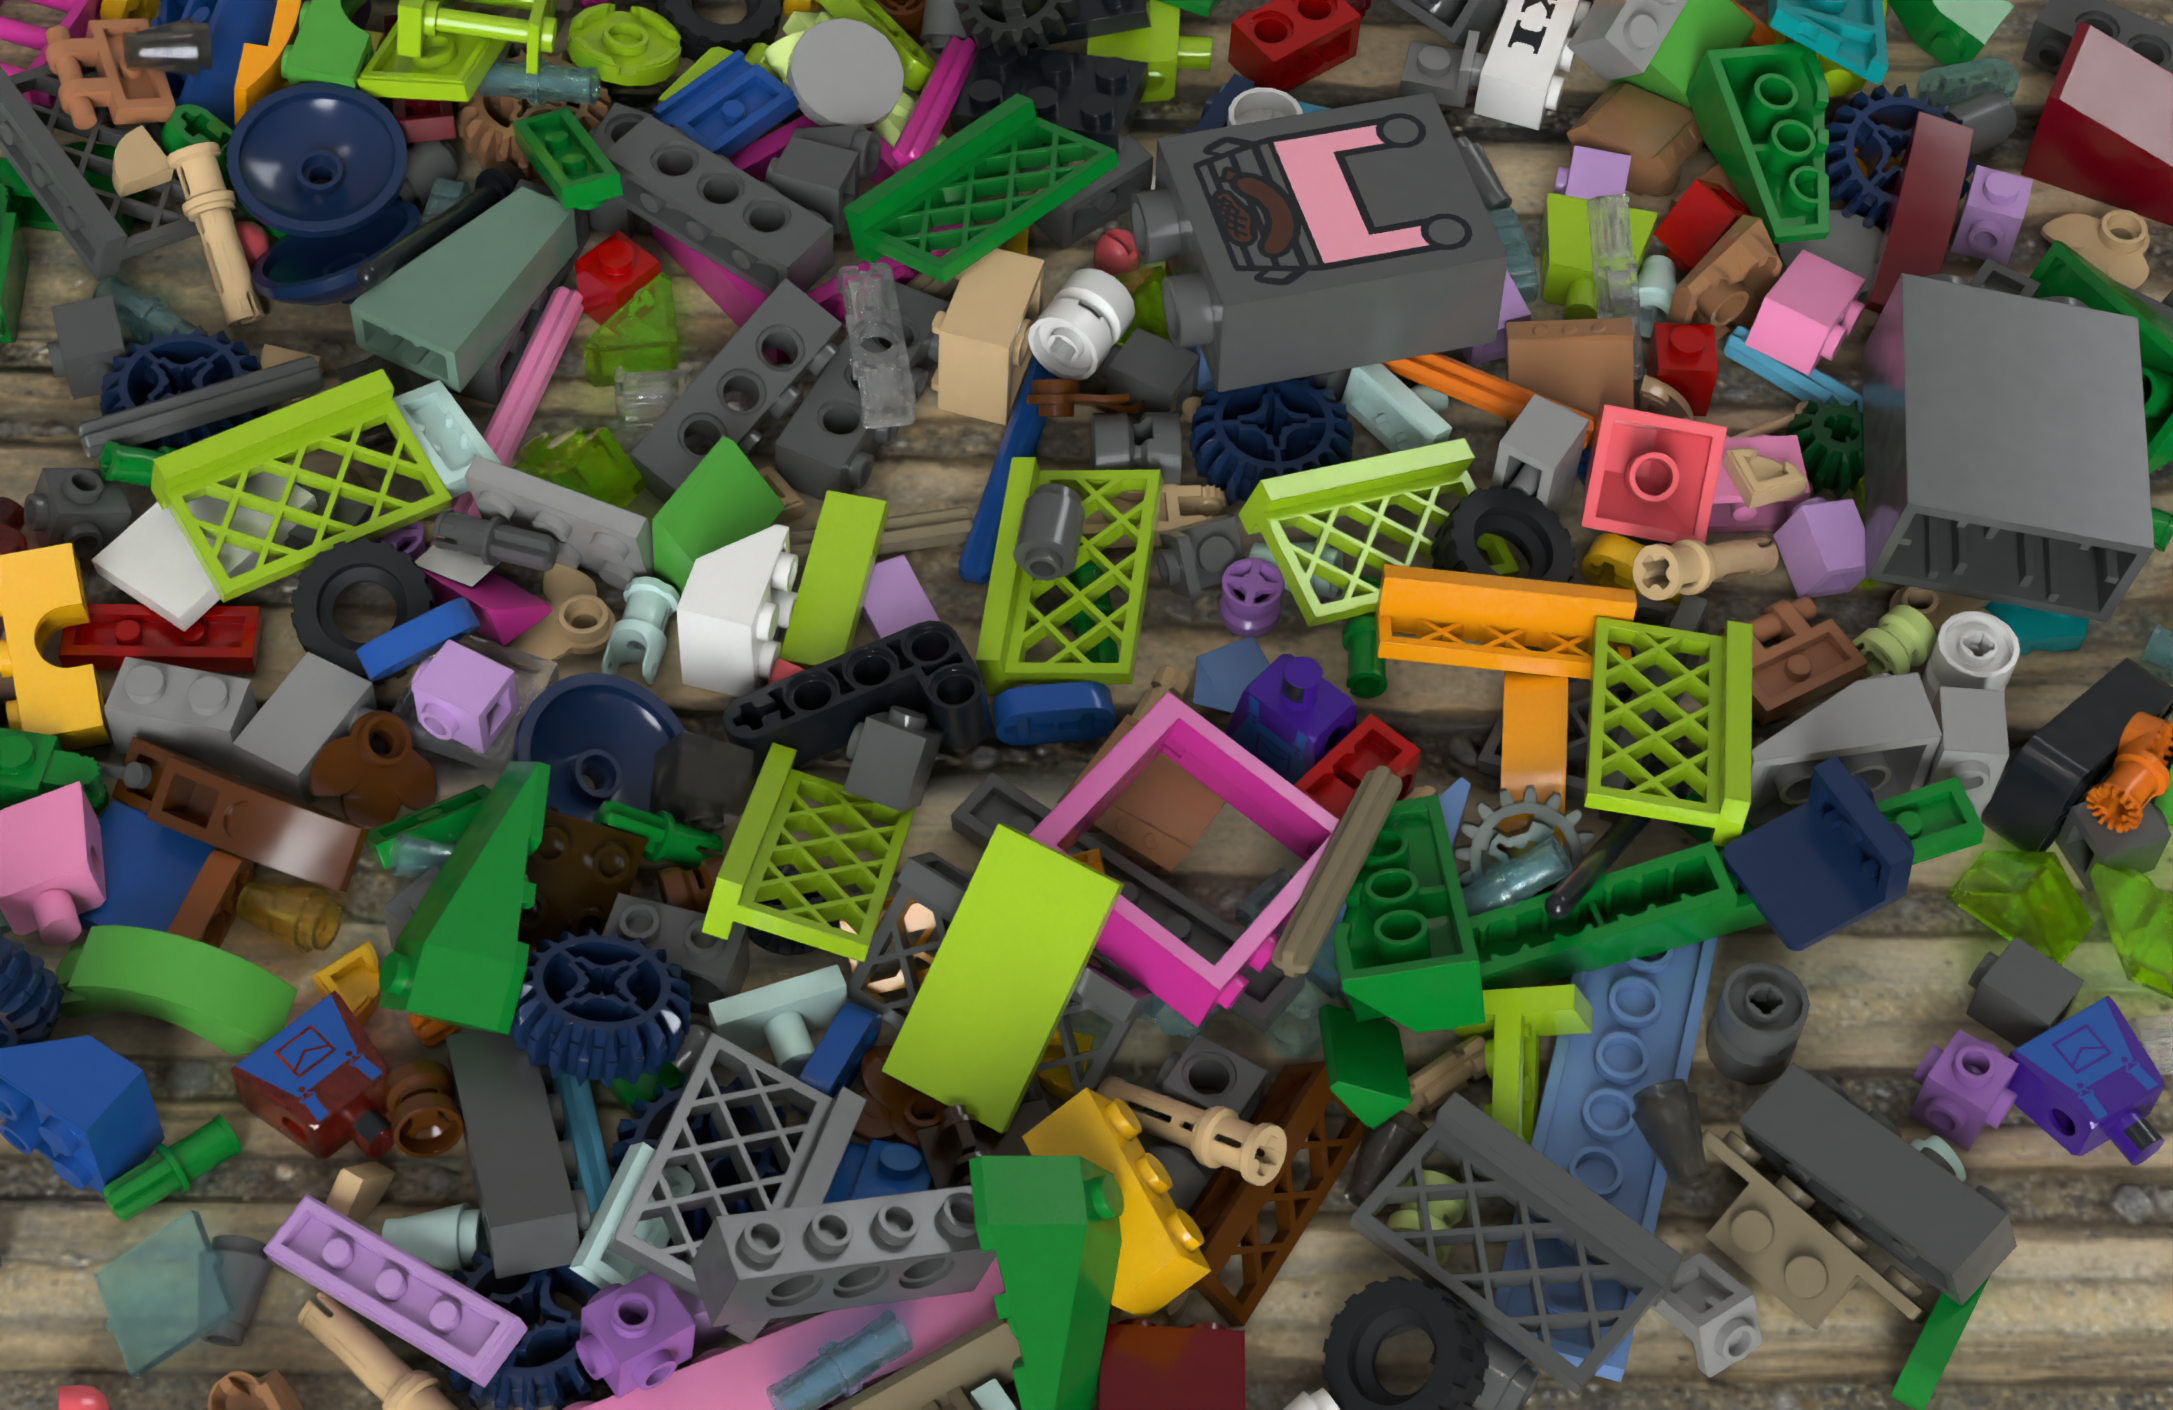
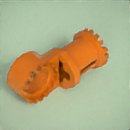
[2085,711,2173,834]

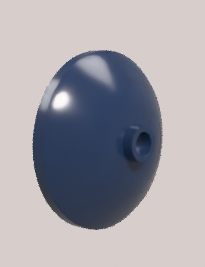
[227,82,408,238]
[251,200,424,306]
[513,673,699,858]

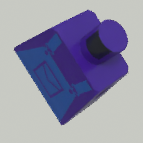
[1225,654,1357,785]
[2008,995,2165,1166]

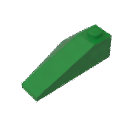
[1686,43,1830,244]
[2029,240,2173,474]
[379,761,551,1035]
[1333,795,1485,1033]
[969,1156,1124,1410]

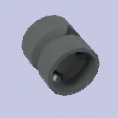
[1090,412,1182,485]
[1706,962,1810,1085]

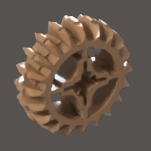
[456,47,612,181]

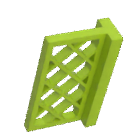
[151,368,452,603]
[1238,438,1520,627]
[975,457,1164,696]
[1584,616,1753,847]
[701,742,916,963]

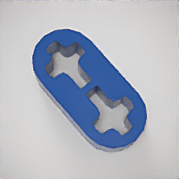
[355,597,481,682]
[992,681,1116,746]
[791,1001,883,1116]

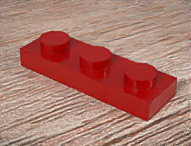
[58,604,263,673]

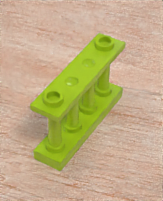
[397,0,558,75]

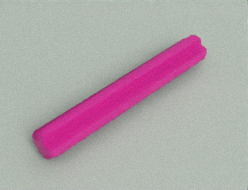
[891,36,977,172]

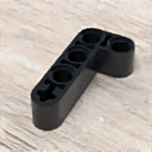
[723,620,992,779]
[1981,657,2173,860]

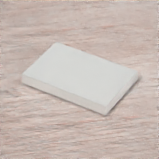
[91,472,318,632]

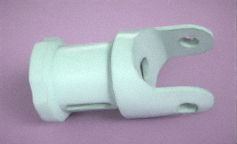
[601,576,680,685]

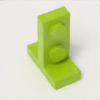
[1452,984,1593,1146]

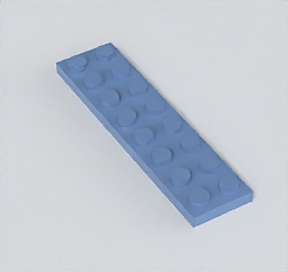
[1486,937,1718,1382]

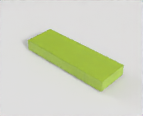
[779,490,889,669]

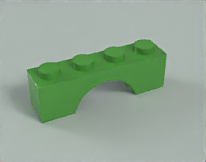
[281,0,374,90]

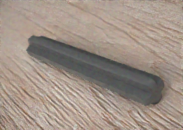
[78,356,324,458]

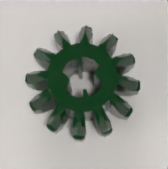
[1785,395,1865,500]

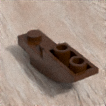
[111,736,369,892]

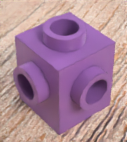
[1909,1029,2019,1151]
[576,1272,696,1399]

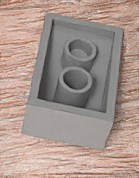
[1746,672,1942,828]

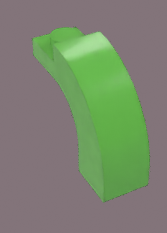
[55,925,298,1056]

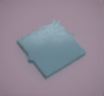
[93,1210,237,1377]

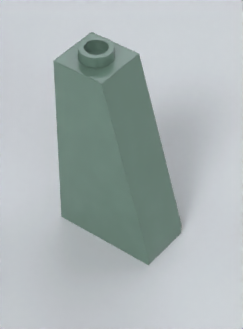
[350,186,578,393]

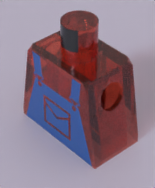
[231,990,395,1159]

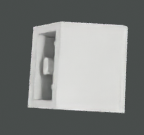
[676,524,798,697]

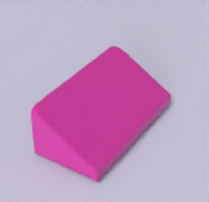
[421,568,552,647]

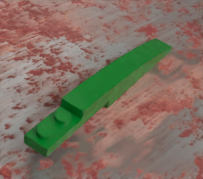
[1334,776,1985,1022]

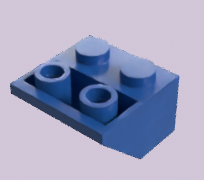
[0,1035,165,1195]

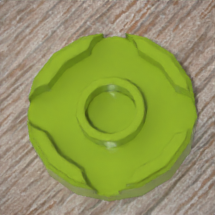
[566,3,682,86]

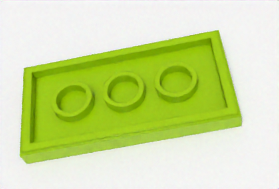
[881,823,1125,1134]

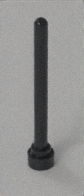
[355,161,526,288]
[1544,760,1691,919]

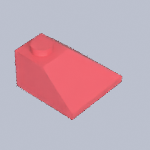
[1580,404,1727,544]

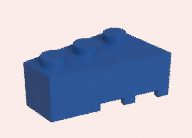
[150,0,277,137]

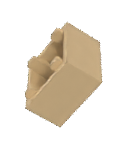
[931,248,1045,426]

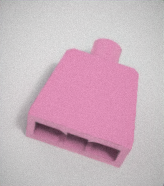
[0,781,107,946]

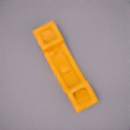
[234,0,302,125]
[1497,651,1568,884]

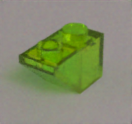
[513,426,648,509]
[2090,863,2173,999]

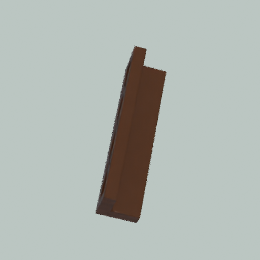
[1187,1061,1370,1326]

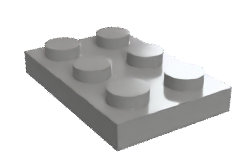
[465,455,654,591]

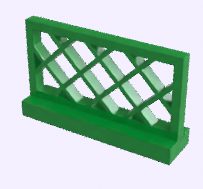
[843,93,1119,283]

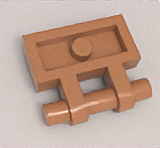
[45,18,176,130]
[1703,596,1869,726]

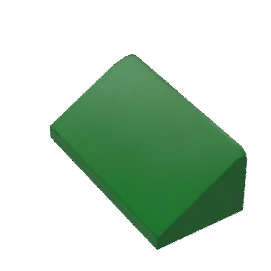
[1318,1004,1412,1129]

